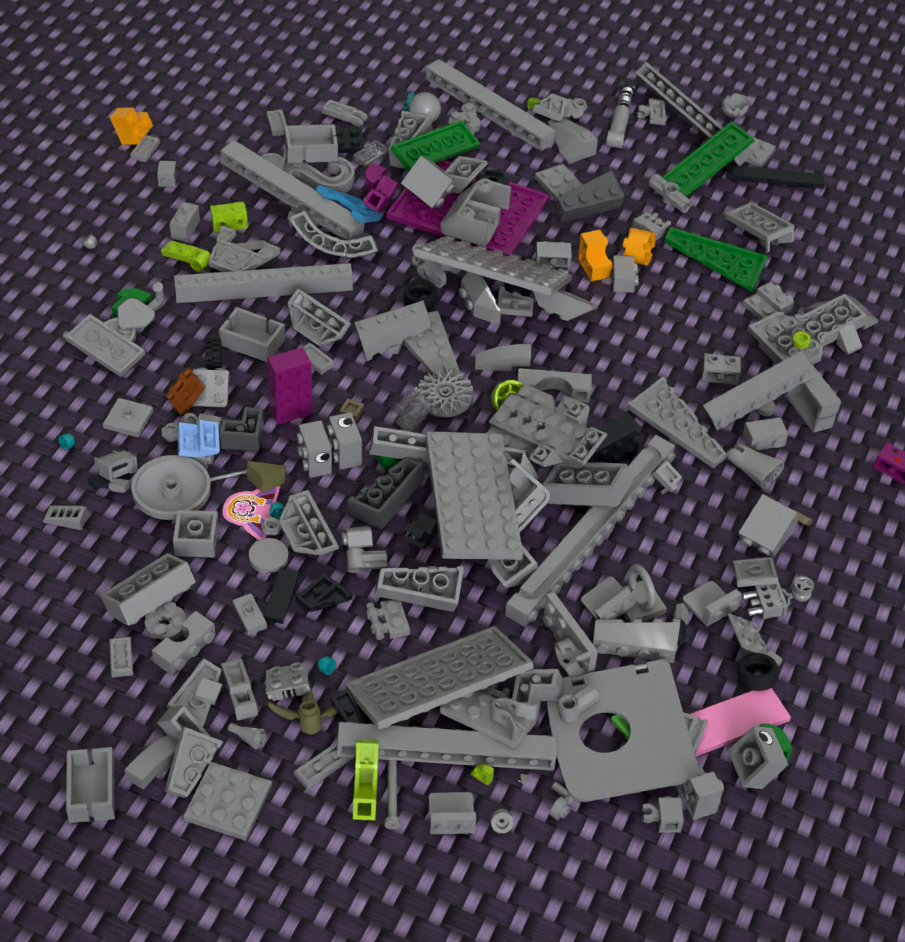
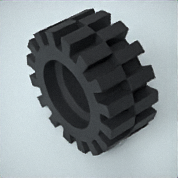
[205,338,222,370]

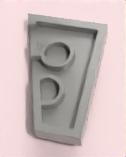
[167,659,222,728]

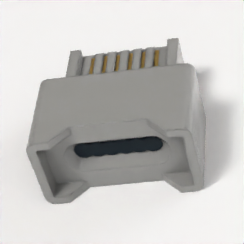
[94,450,138,482]

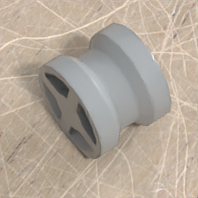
[791,576,814,602]

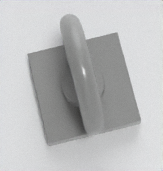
[623,564,667,623]

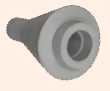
[228,723,266,749]

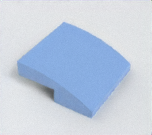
[177,420,220,457]

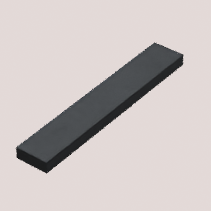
[726,165,825,189]

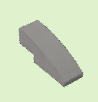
[475,344,531,371]
[221,659,258,720]
[125,735,178,790]

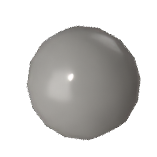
[408,92,441,123]

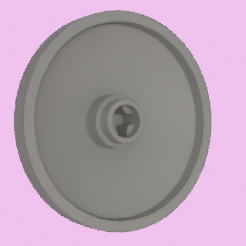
[131,455,211,520]

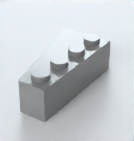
[355,301,431,361]

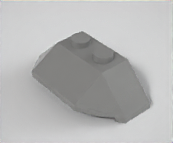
[459,271,501,324]
[288,288,351,347]
[533,289,599,321]
[279,490,339,555]

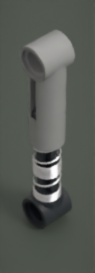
[606,78,637,149]

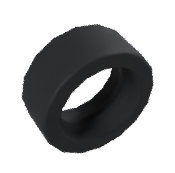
[403,279,437,310]
[738,653,778,691]

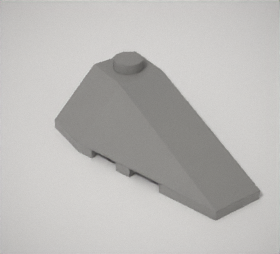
[489,545,538,588]

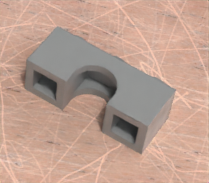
[152,611,215,675]

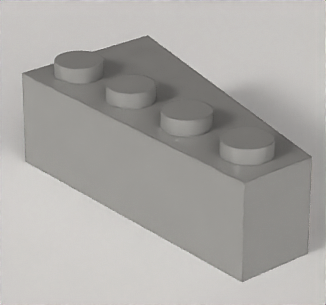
[388,111,432,169]
[374,566,464,612]

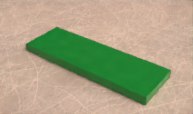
[390,120,480,172]
[662,121,754,197]

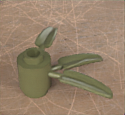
[268,686,337,735]

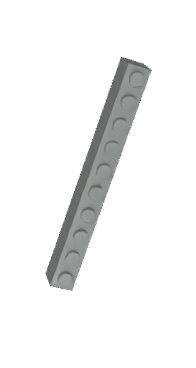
[426,59,555,151]
[635,62,751,166]
[220,140,364,240]
[174,263,353,303]
[337,722,556,771]

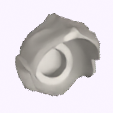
[721,94,750,118]

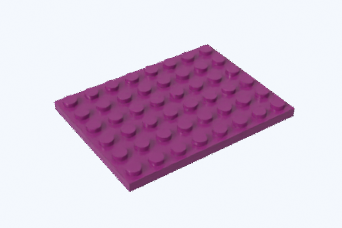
[386,160,549,256]

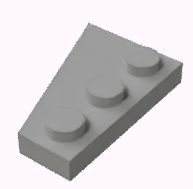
[165,727,223,798]

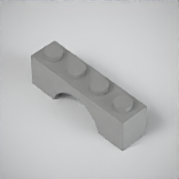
[517,368,592,403]

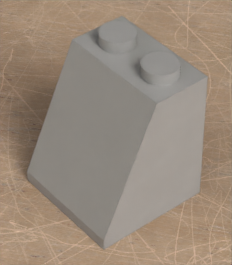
[401,156,456,208]
[739,494,798,557]

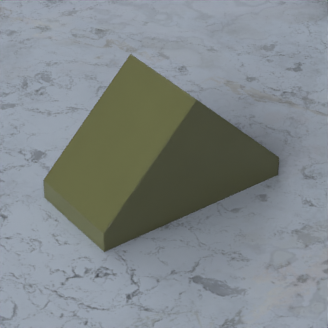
[247,461,286,493]

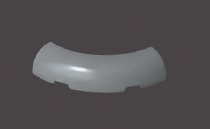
[290,211,379,258]

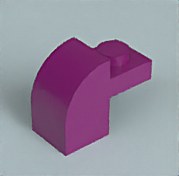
[365,163,395,197]
[363,175,399,212]

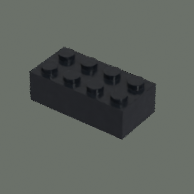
[587,413,642,463]

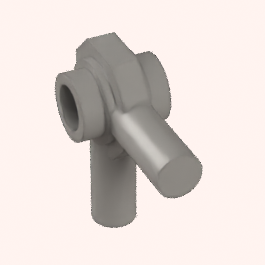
[161,423,179,442]

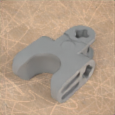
[411,244,461,288]

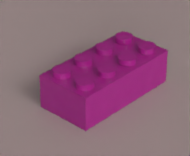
[267,347,313,425]

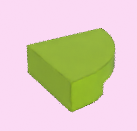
[471,764,494,786]

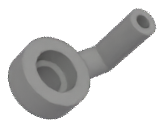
[549,782,575,820]

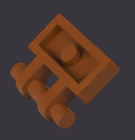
[166,367,206,415]

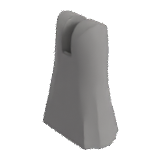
[726,442,784,489]

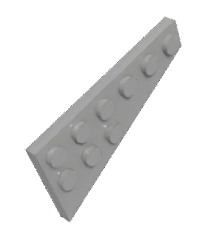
[403,311,461,374]
[627,376,726,469]

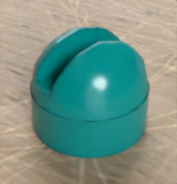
[58,433,75,450]
[269,502,285,519]
[318,656,336,675]

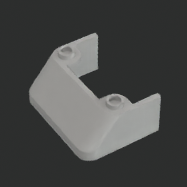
[440,179,511,246]
[502,451,550,533]

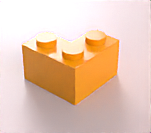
[110,108,153,145]
[578,230,613,282]

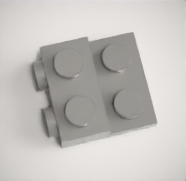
[743,282,794,320]

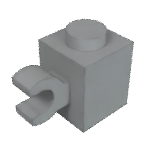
[642,796,684,833]

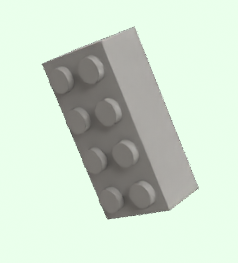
[543,462,632,507]
[100,553,196,626]

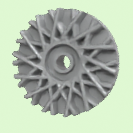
[418,369,473,418]

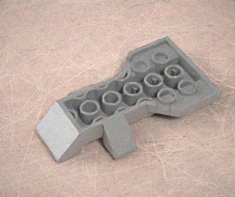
[748,294,878,365]
[487,384,607,469]

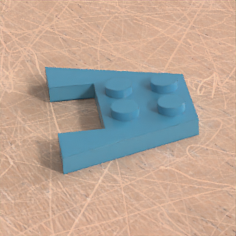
[316,184,383,223]

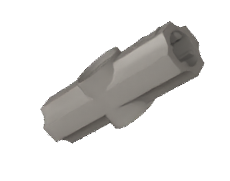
[649,174,693,213]

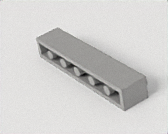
[703,351,815,430]

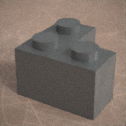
[220,407,264,452]

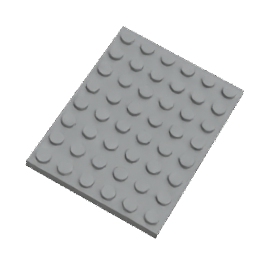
[414,235,573,295]

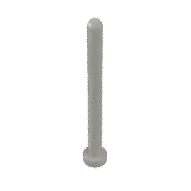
[385,760,400,829]

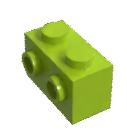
[210,202,248,233]

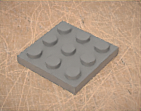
[184,762,272,841]

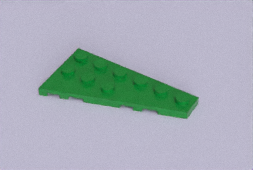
[665,227,768,293]

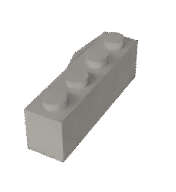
[592,619,681,663]

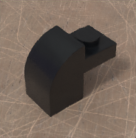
[404,512,438,549]

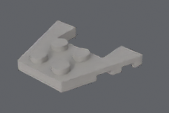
[209,225,280,272]

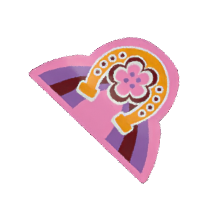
[222,486,280,540]

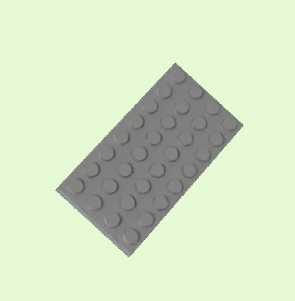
[425,431,523,560]
[345,626,533,729]

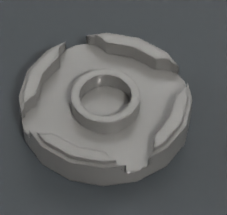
[248,538,289,573]

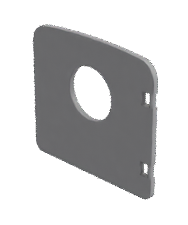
[547,660,699,802]

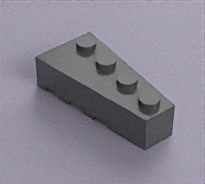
[554,170,625,223]
[347,457,425,529]

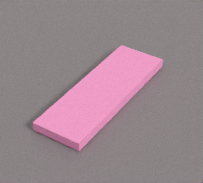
[691,688,791,757]

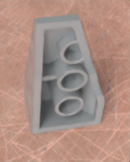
[547,118,598,164]

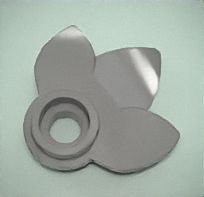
[563,99,587,119]

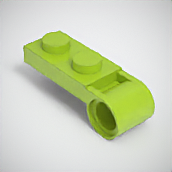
[161,240,211,273]

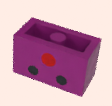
[873,442,905,484]

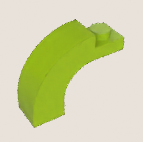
[353,740,379,820]

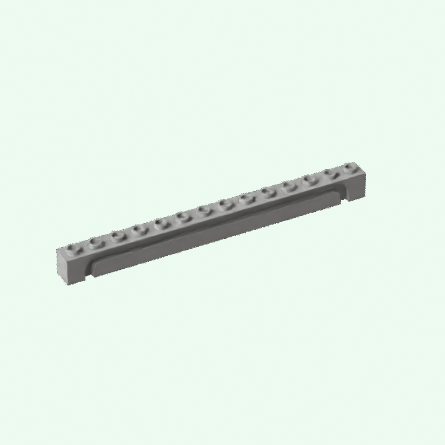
[505,435,675,627]

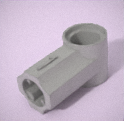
[346,548,387,573]
[559,684,600,723]

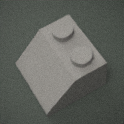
[445,156,487,194]

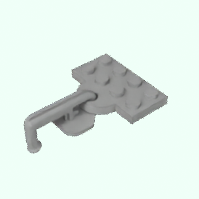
[65,282,164,377]

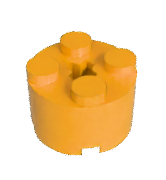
[623,227,655,265]

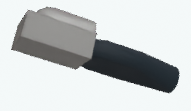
[88,477,131,493]
[673,603,688,645]

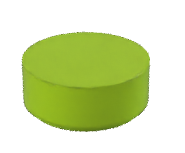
[792,331,811,349]

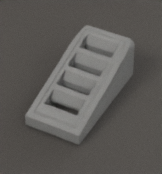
[43,506,88,530]

